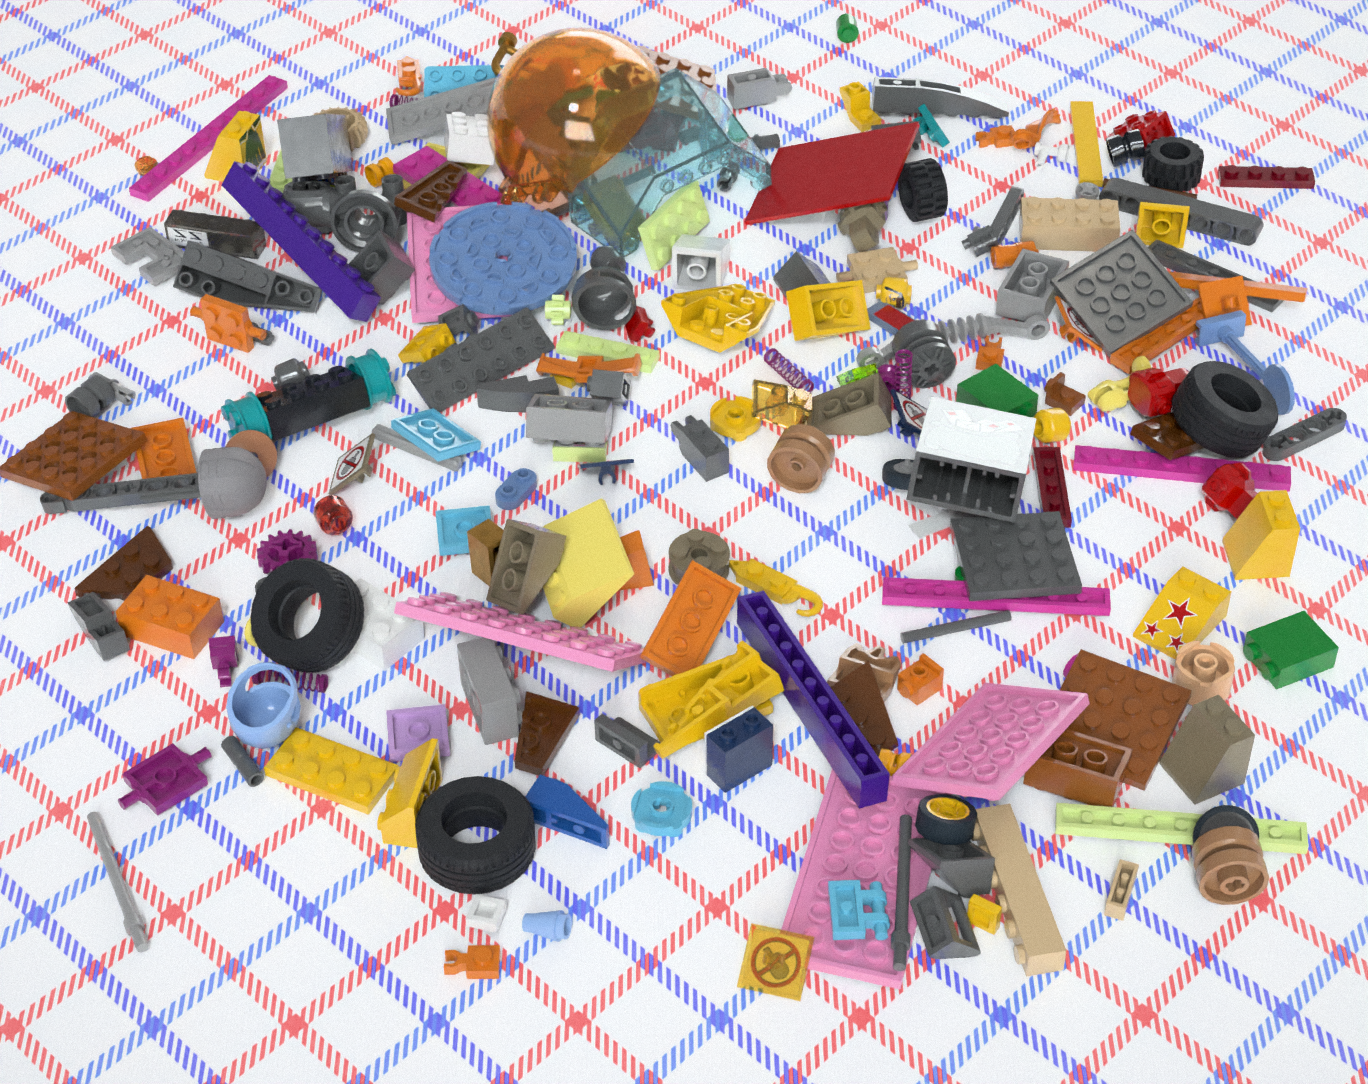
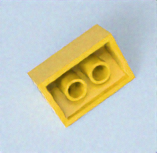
[377,738,443,848]

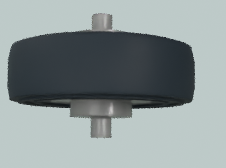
[882,459,914,490]

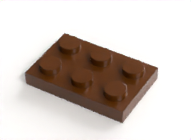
[1130,412,1204,460]

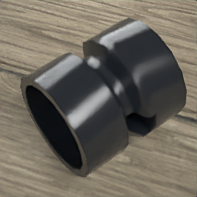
[1106,129,1145,167]

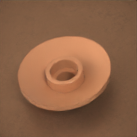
[225,430,277,477]

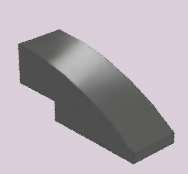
[476,375,559,413]
[67,592,130,661]

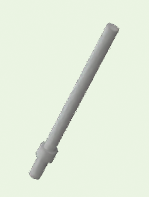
[87,812,149,953]

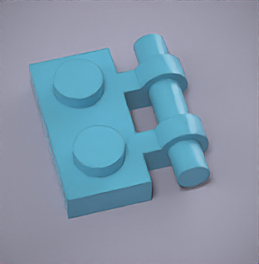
[828,880,890,940]

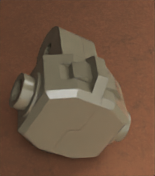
[837,201,887,252]

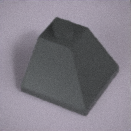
[908,838,995,898]

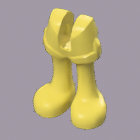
[1087,356,1151,412]

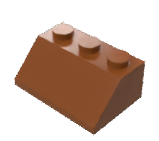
[1023,729,1133,807]

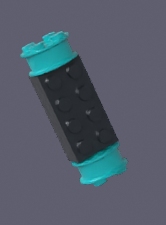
[221,348,396,441]

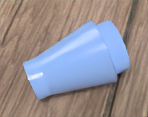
[522,910,572,942]

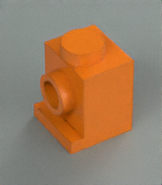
[897,653,944,706]

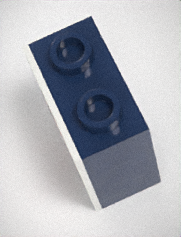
[704,705,773,793]

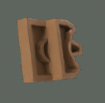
[827,643,901,702]

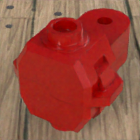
[1128,367,1189,417]
[1202,462,1257,519]

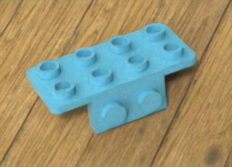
[424,65,514,98]

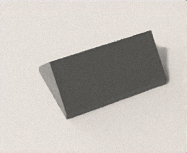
[773,251,831,299]

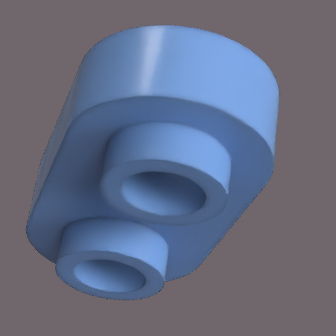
[495,468,537,510]

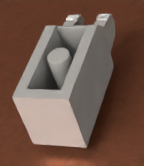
[727,68,793,109]

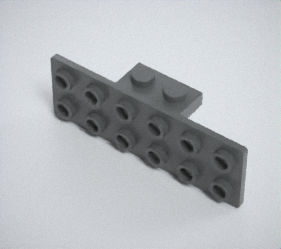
[406,308,555,412]

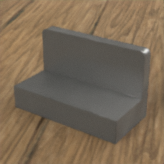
[594,713,660,768]

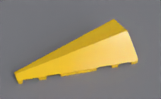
[653,640,785,759]

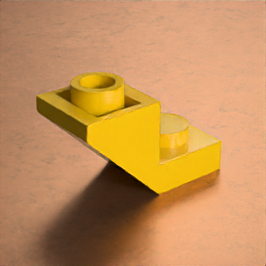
[839,81,881,132]

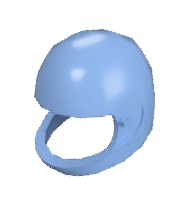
[226,662,301,749]

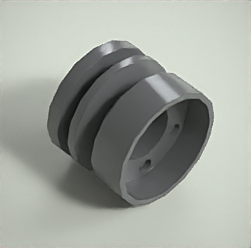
[892,319,956,389]

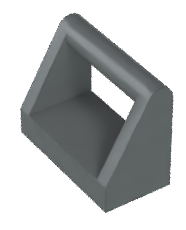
[910,886,981,960]

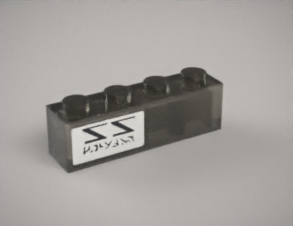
[164,209,267,260]

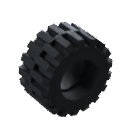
[1142,136,1204,192]
[898,158,948,222]

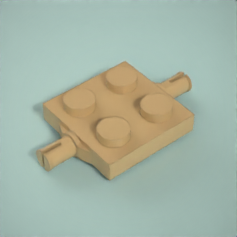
[836,247,918,293]

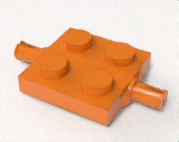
[190,294,267,353]

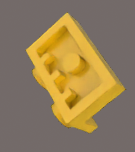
[398,323,456,363]

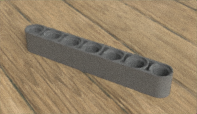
[1099,178,1264,246]

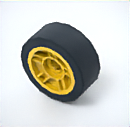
[915,794,977,845]

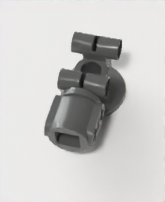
[282,174,407,252]

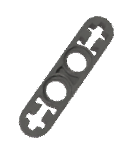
[990,186,1024,245]
[1262,408,1347,461]

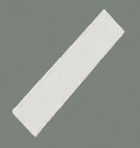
[908,509,979,539]

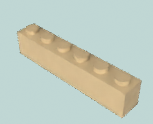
[971,803,1067,977]

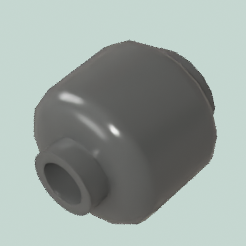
[590,246,626,272]
[271,358,310,390]

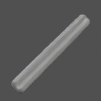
[371,424,463,472]

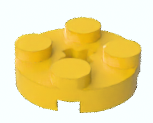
[710,396,761,442]

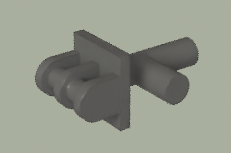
[961,225,998,257]

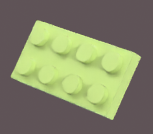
[638,179,710,270]

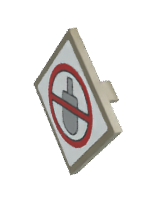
[328,433,375,496]

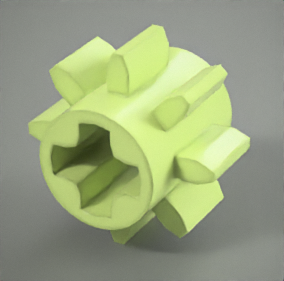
[545,295,571,325]

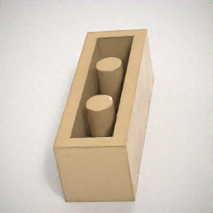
[1104,859,1139,921]

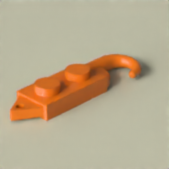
[395,56,422,96]

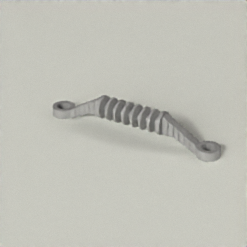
[856,313,1050,373]

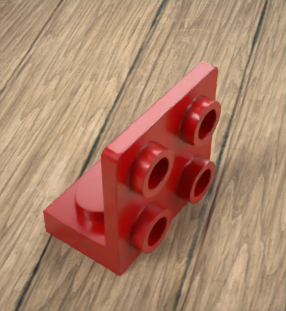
[1107,110,1176,149]

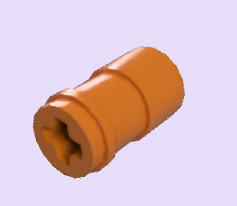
[990,241,1039,269]

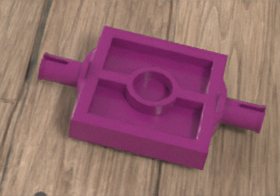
[117,743,212,816]

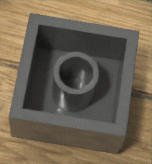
[349,230,415,305]

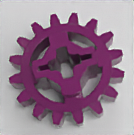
[256,529,318,574]

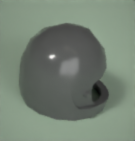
[571,266,637,330]

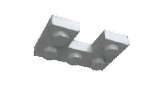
[111,227,184,286]

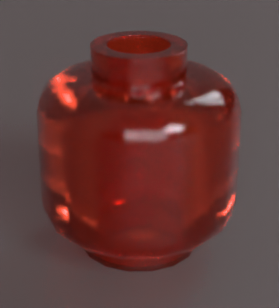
[313,495,353,536]

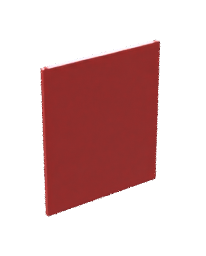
[744,122,920,225]

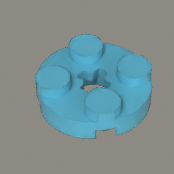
[631,781,692,837]

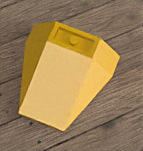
[661,283,776,353]

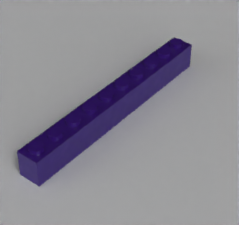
[221,161,381,322]
[737,590,890,809]

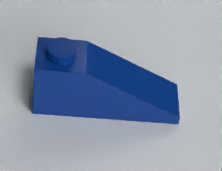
[525,774,610,849]

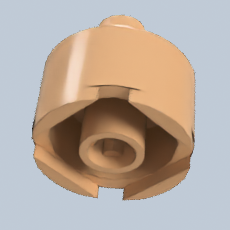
[1172,641,1235,707]

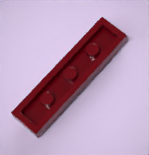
[1217,165,1316,189]
[1032,447,1072,528]

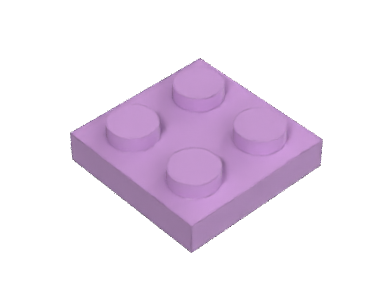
[386,704,450,762]

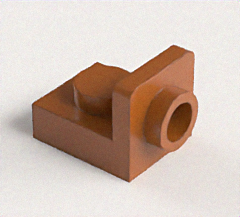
[1044,372,1086,416]

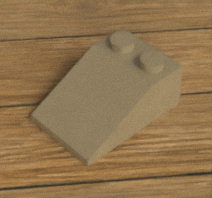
[807,373,892,436]
[486,519,566,615]

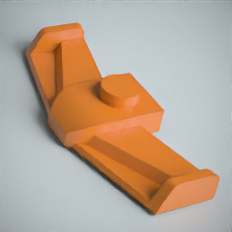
[536,353,642,383]

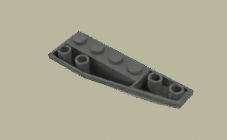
[871,77,1009,119]
[173,240,322,312]

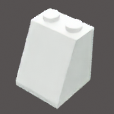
[672,234,730,291]

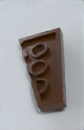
[394,160,467,223]

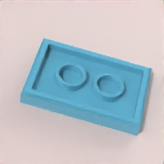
[391,408,481,462]

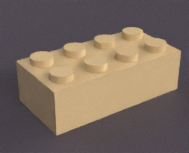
[1019,196,1121,252]

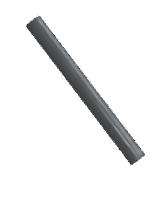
[900,610,1012,644]

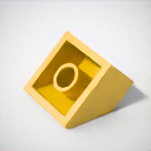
[1135,202,1190,249]

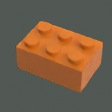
[115,575,224,659]

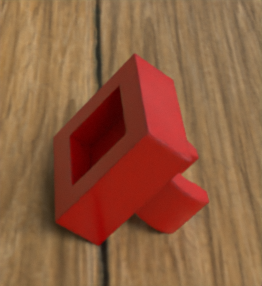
[625,306,656,342]

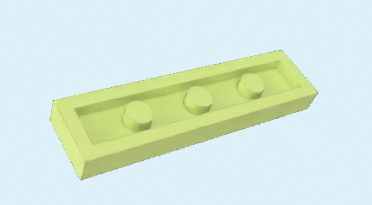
[556,331,660,374]

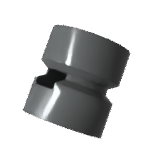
[65,375,115,417]

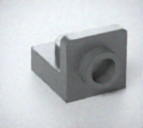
[438,304,479,335]

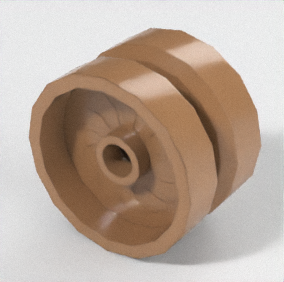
[767,424,835,494]
[1191,826,1270,905]

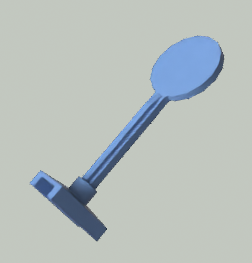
[1194,310,1295,415]

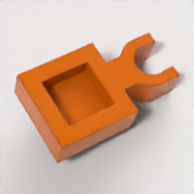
[975,125,1015,148]
[975,335,1005,370]
[443,945,501,979]

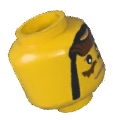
[876,277,912,310]

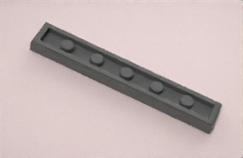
[1148,239,1284,313]

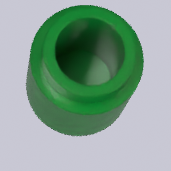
[835,13,859,43]

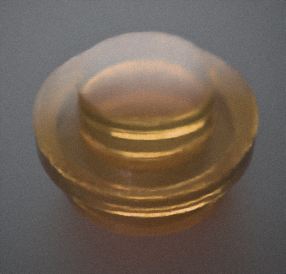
[134,156,158,176]

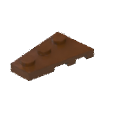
[831,660,899,757]
[514,691,580,776]

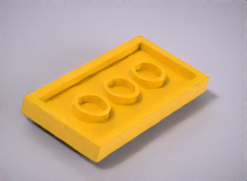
[264,727,399,815]

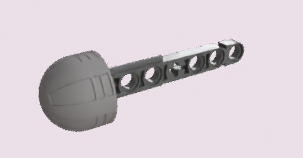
[39,447,267,519]

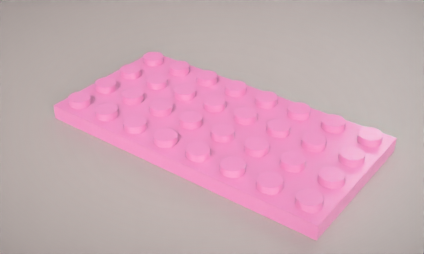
[394,592,646,672]
[780,768,952,989]

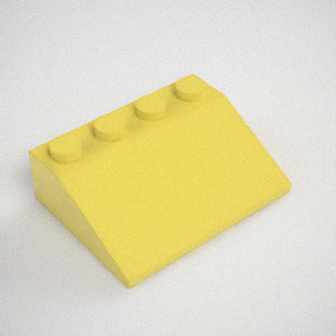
[543,498,634,627]

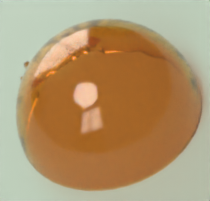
[487,27,660,205]

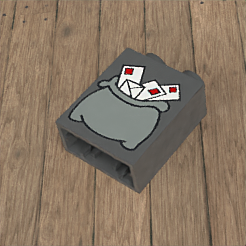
[906,397,1036,523]

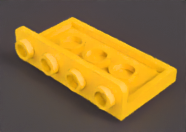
[638,654,773,744]

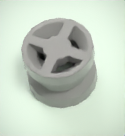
[1075,182,1099,200]

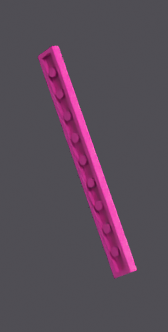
[129,75,288,202]

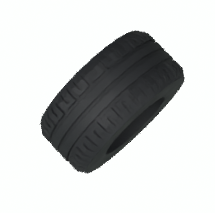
[1172,361,1278,458]
[250,558,365,673]
[415,776,536,895]

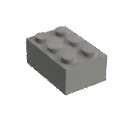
[995,249,1070,326]
[526,394,613,446]
[457,637,523,745]

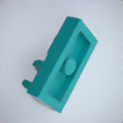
[913,104,950,148]

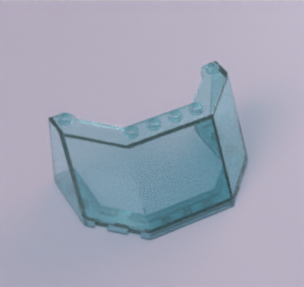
[564,68,772,258]

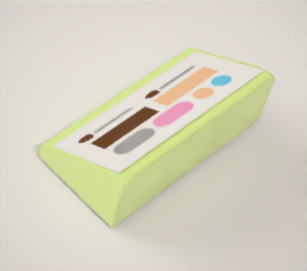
[552,440,608,462]

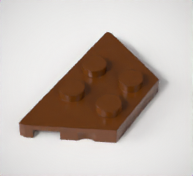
[74,526,173,601]

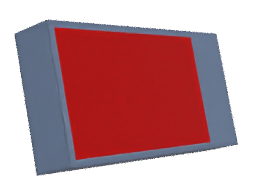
[867,300,915,336]

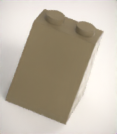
[1159,695,1255,805]

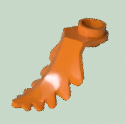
[1010,108,1061,149]

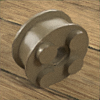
[668,529,730,585]

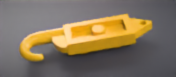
[729,558,823,617]

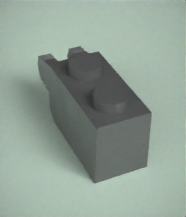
[670,415,729,482]

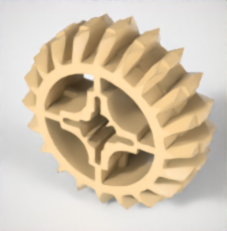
[314,106,368,152]

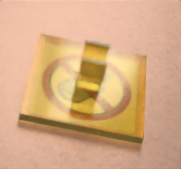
[737,923,815,1002]

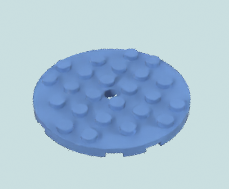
[429,201,577,315]

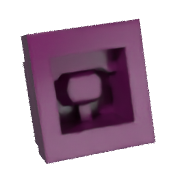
[209,635,239,688]

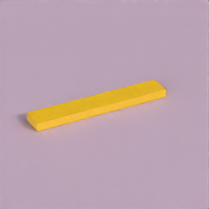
[1070,101,1103,187]

